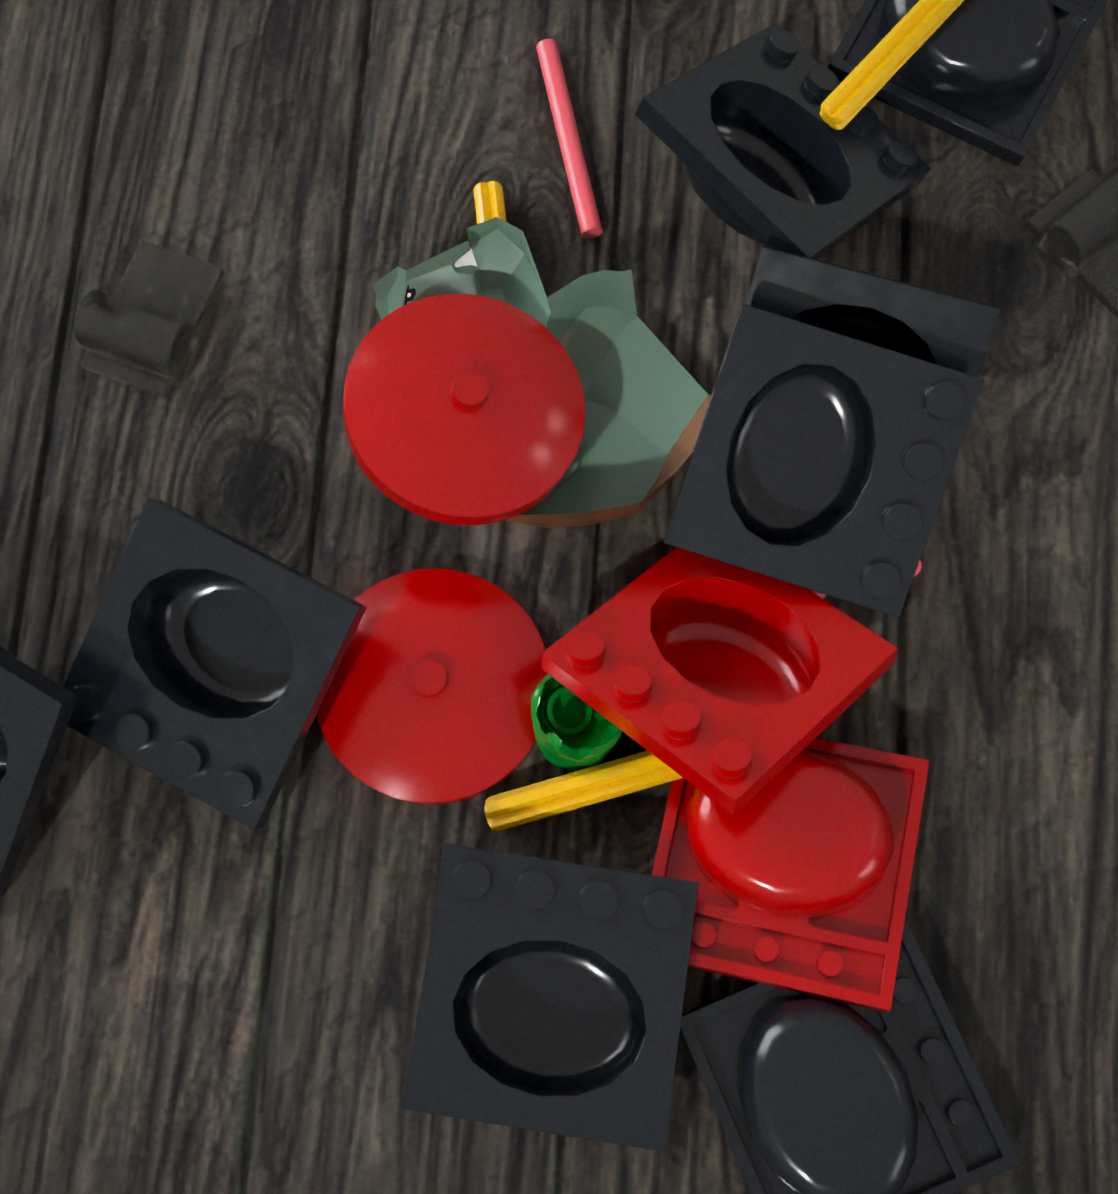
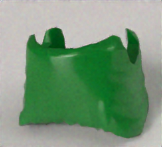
[531,674,623,773]

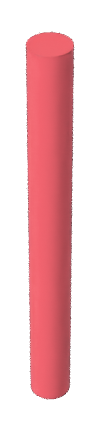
[536,39,603,239]

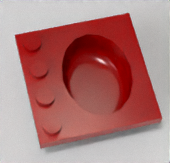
[541,547,898,816]
[652,738,929,1013]

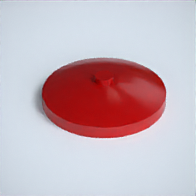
[343,294,585,525]
[317,568,548,805]

